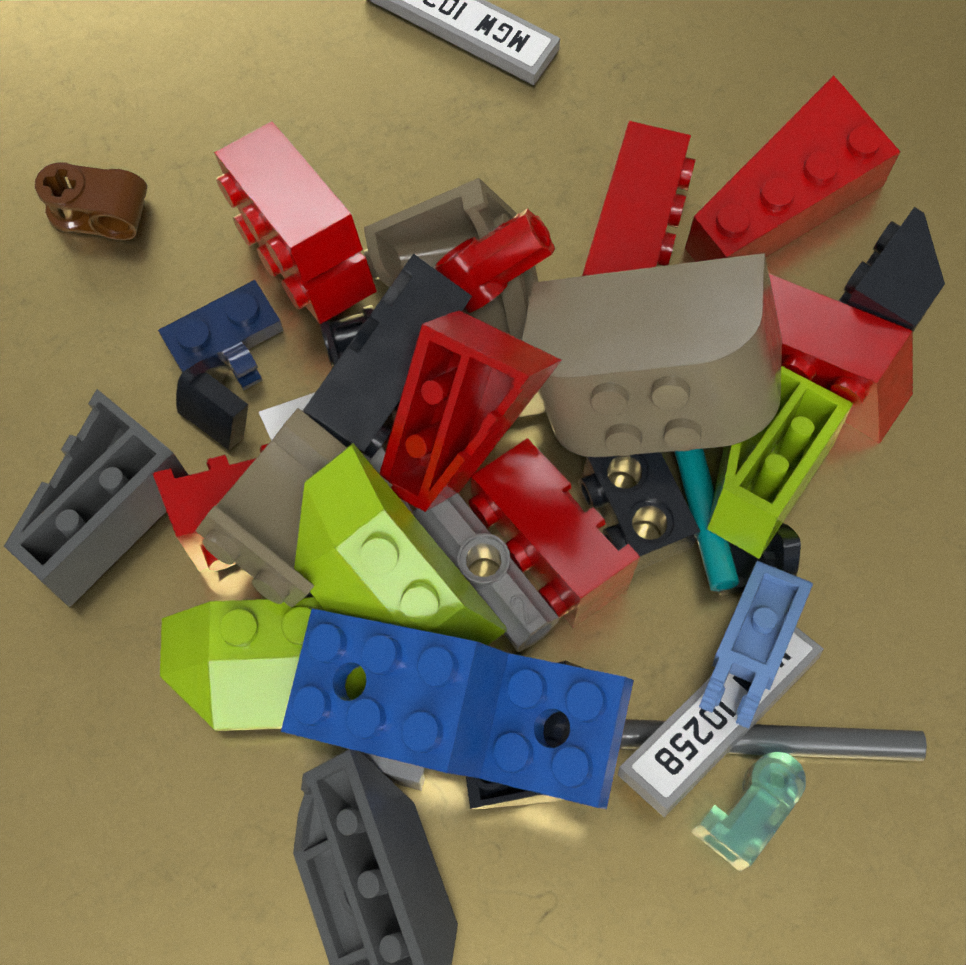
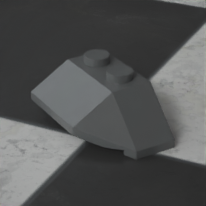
[293,749,458,965]

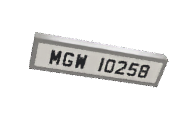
[369,0,560,85]
[618,627,824,818]

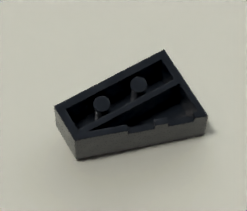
[303,253,472,459]

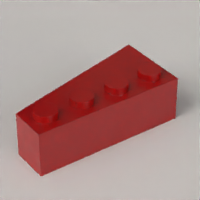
[685,75,901,262]
[582,120,696,276]

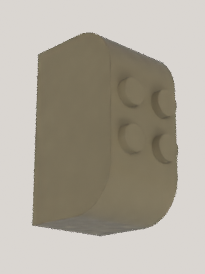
[522,253,782,457]

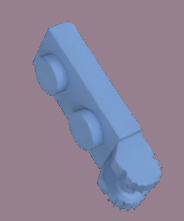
[699,561,813,729]

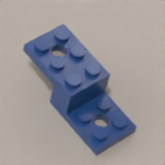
[281,609,634,809]

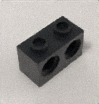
[579,452,701,573]

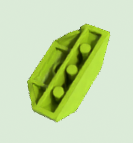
[294,443,507,645]
[160,597,366,731]

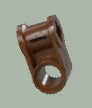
[35,162,148,240]

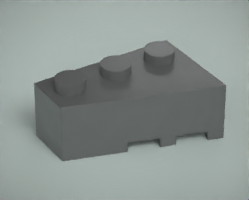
[4,389,189,608]

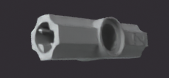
[412,493,559,652]

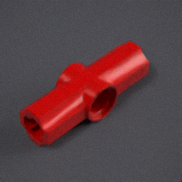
[434,208,555,313]

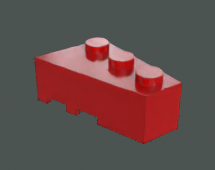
[379,310,562,512]
[468,438,640,629]

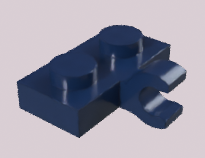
[158,280,284,391]

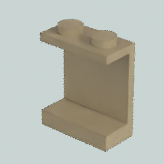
[196,408,392,608]

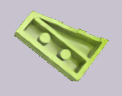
[707,366,853,559]

